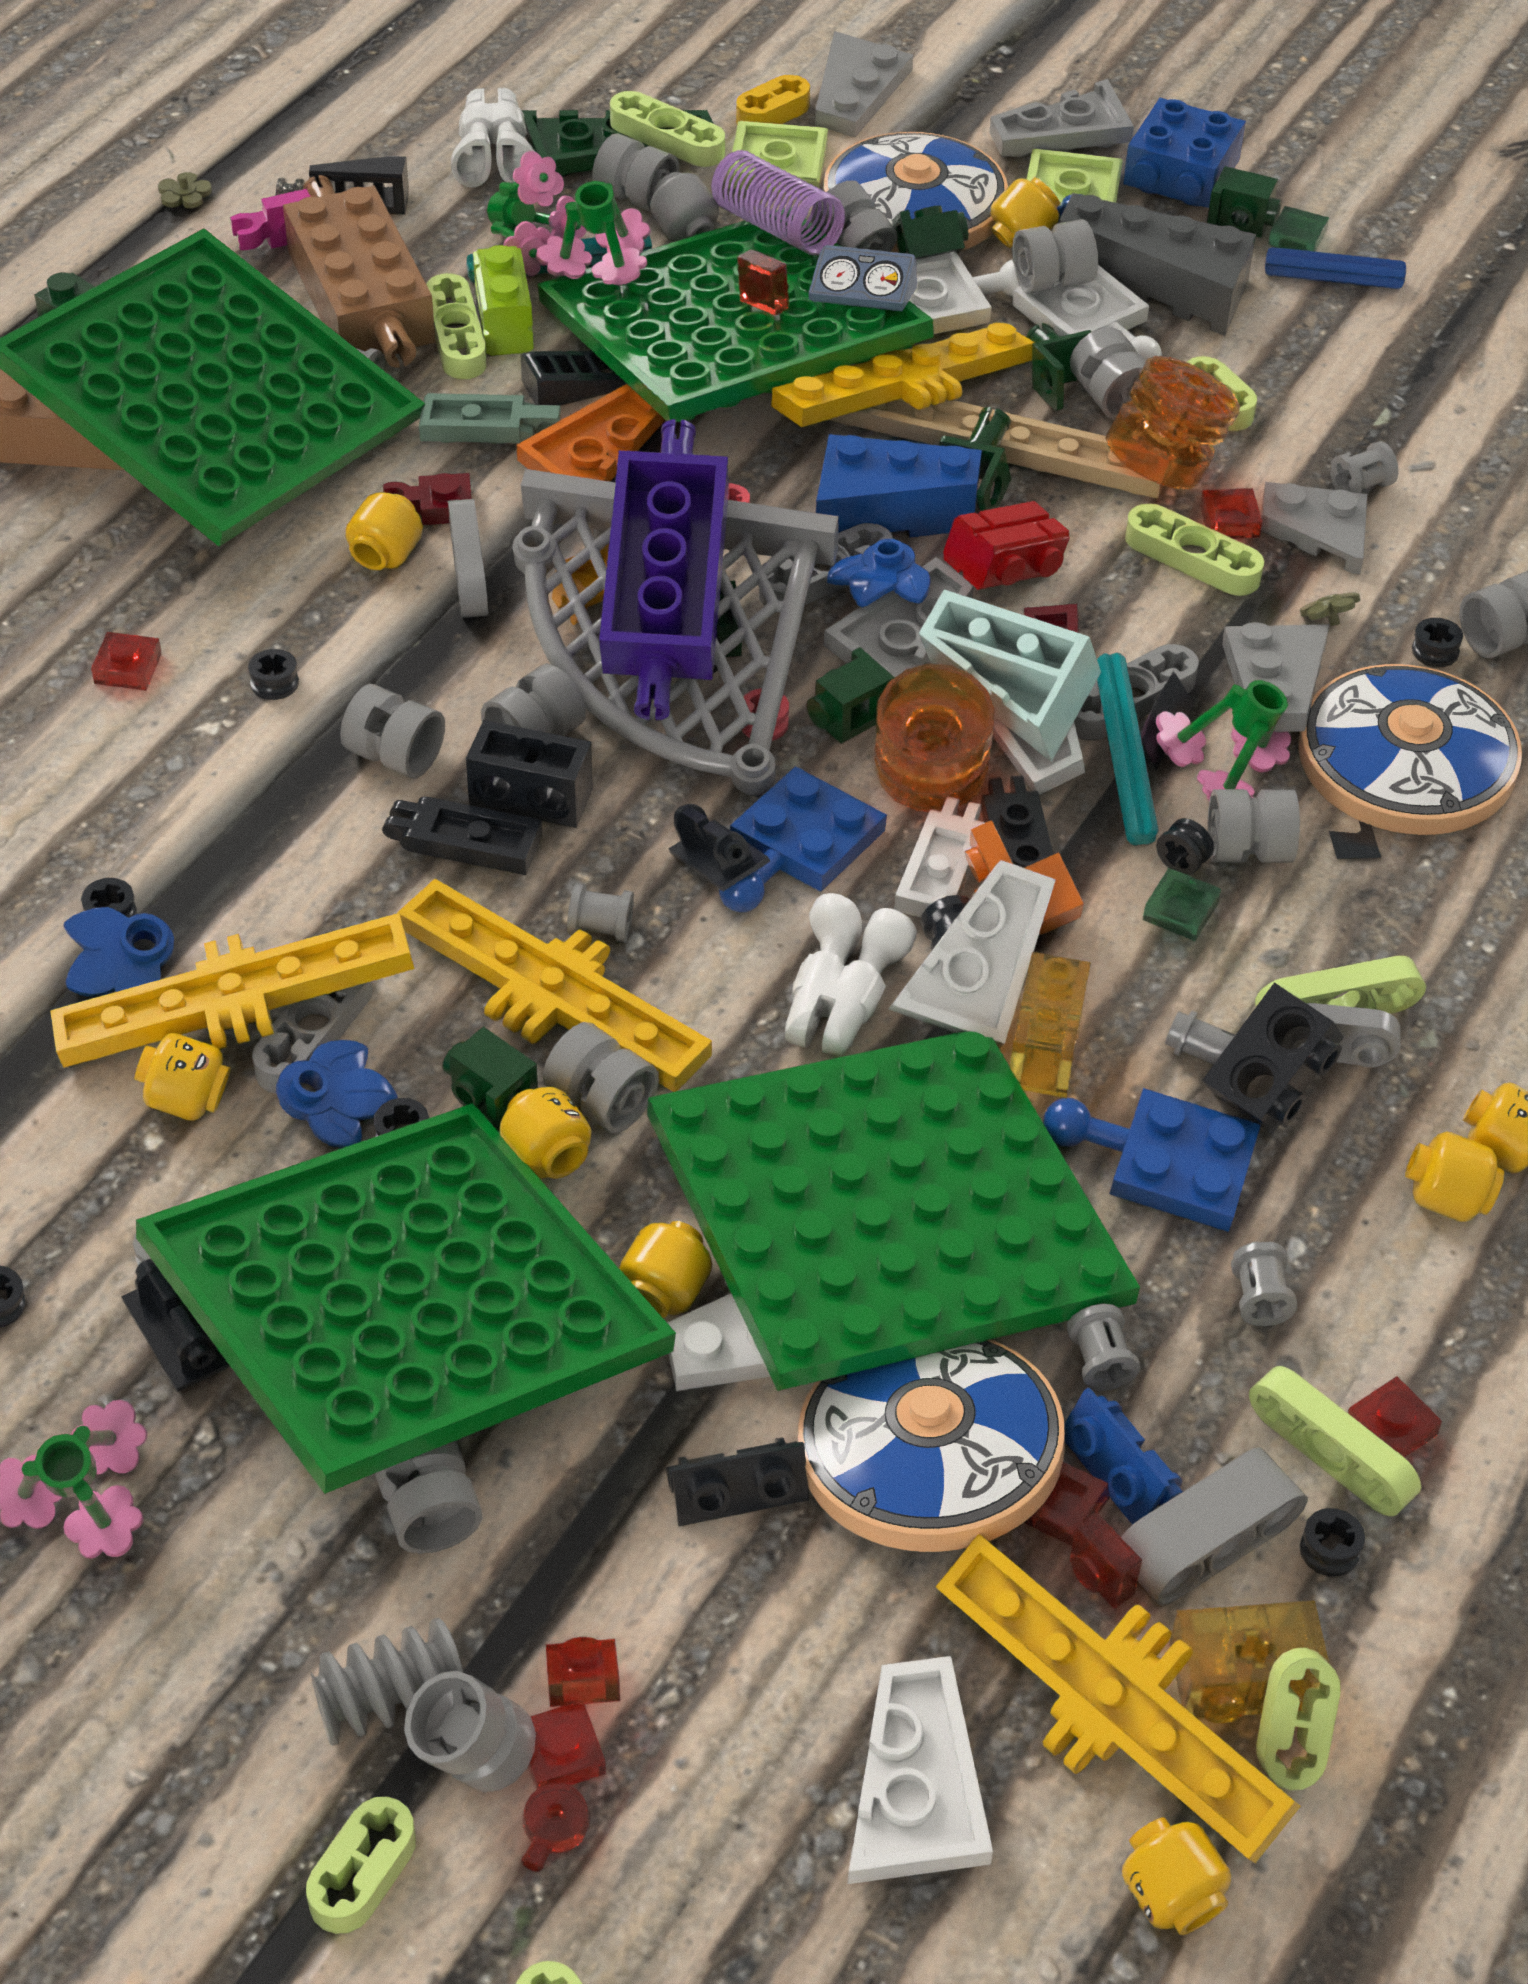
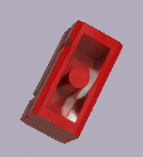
[943,501,1070,590]

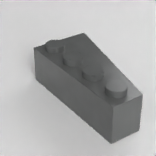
[1059,193,1256,336]

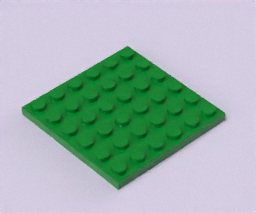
[537,207,934,422]
[0,228,425,547]
[647,1031,1140,1391]
[136,1103,676,1494]

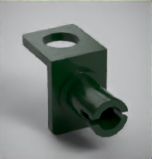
[1026,323,1092,411]
[939,407,1011,511]

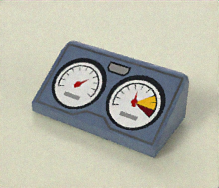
[808,245,917,311]

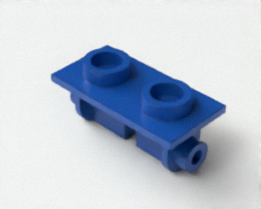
[1064,1388,1183,1525]

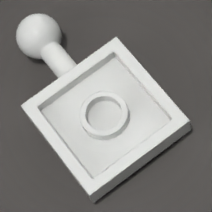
[909,252,1020,334]
[1012,265,1162,371]

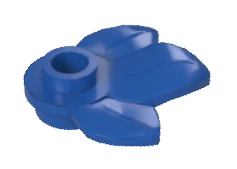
[827,539,931,608]
[63,907,174,997]
[276,1040,398,1148]

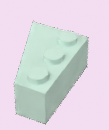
[919,589,1101,762]

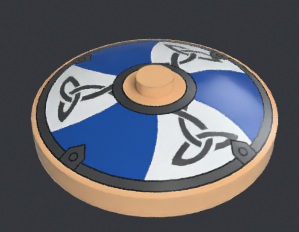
[823,132,1008,253]
[1298,664,1522,835]
[798,1339,1065,1552]

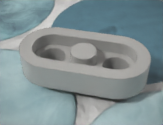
[1282,1003,1401,1067]

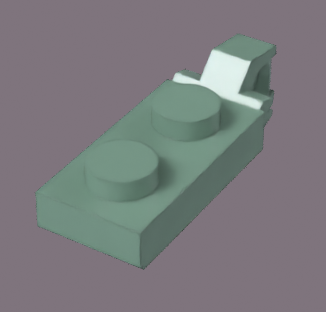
[419,393,562,444]

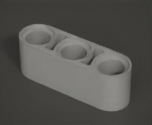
[1114,1447,1308,1606]

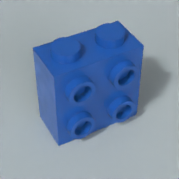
[1123,98,1246,208]

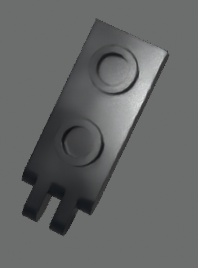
[981,775,1054,868]
[382,797,543,875]

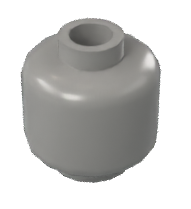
[650,172,719,242]

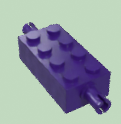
[599,419,729,721]

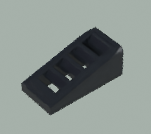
[309,156,409,214]
[521,351,627,406]

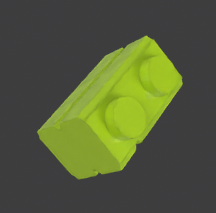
[473,245,534,356]

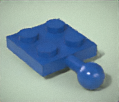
[719,766,887,913]
[1043,1088,1261,1232]

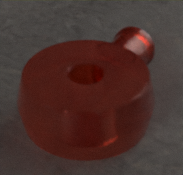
[521,1783,591,1872]

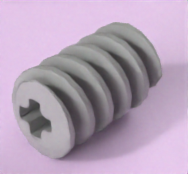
[311,1618,463,1746]

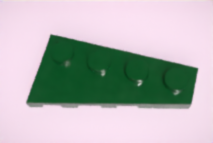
[521,110,714,177]

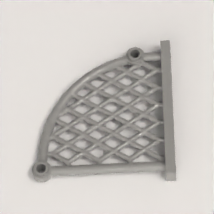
[513,469,838,796]

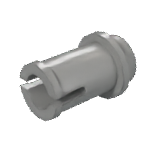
[1165,1011,1235,1064]

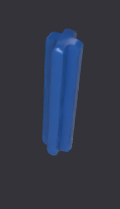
[1265,247,1406,289]

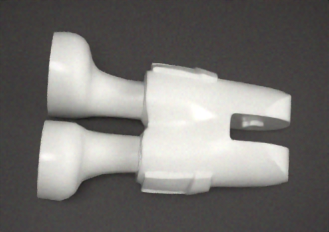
[451,88,535,188]
[785,893,917,1057]

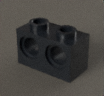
[466,720,593,828]
[1202,982,1344,1134]

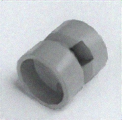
[592,133,679,212]
[811,181,898,252]
[1012,219,1098,294]
[1070,327,1159,421]
[1459,571,1528,659]
[481,663,586,736]
[340,683,445,778]
[1207,789,1300,863]
[543,1022,659,1133]
[375,1440,483,1554]
[404,1671,536,1792]

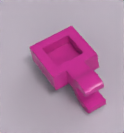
[230,189,311,250]

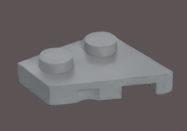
[1260,482,1367,574]

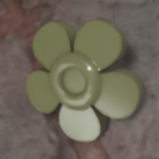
[158,172,212,208]
[1300,592,1361,626]

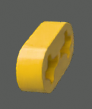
[736,75,810,125]

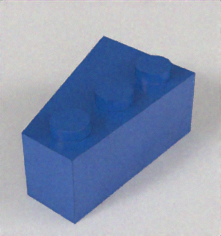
[816,434,982,538]

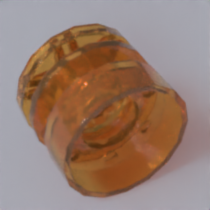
[1105,356,1240,490]
[874,663,995,812]

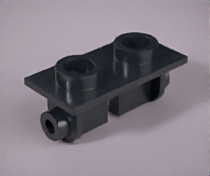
[668,804,770,891]
[121,1259,230,1392]
[666,1437,809,1526]

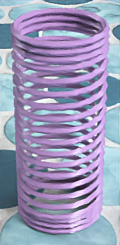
[711,150,845,255]

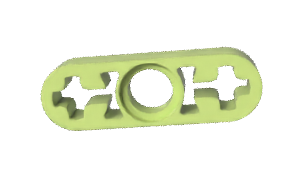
[610,91,725,167]
[426,273,487,379]
[1125,503,1264,596]
[1255,956,1426,1014]
[1249,1366,1421,1516]

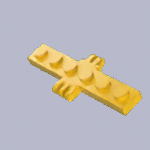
[771,323,1035,427]
[397,879,712,1092]
[50,913,415,1068]
[936,1534,1301,1864]

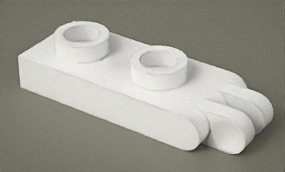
[894,796,985,917]

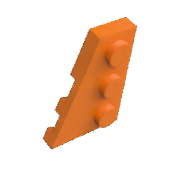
[516,384,664,482]

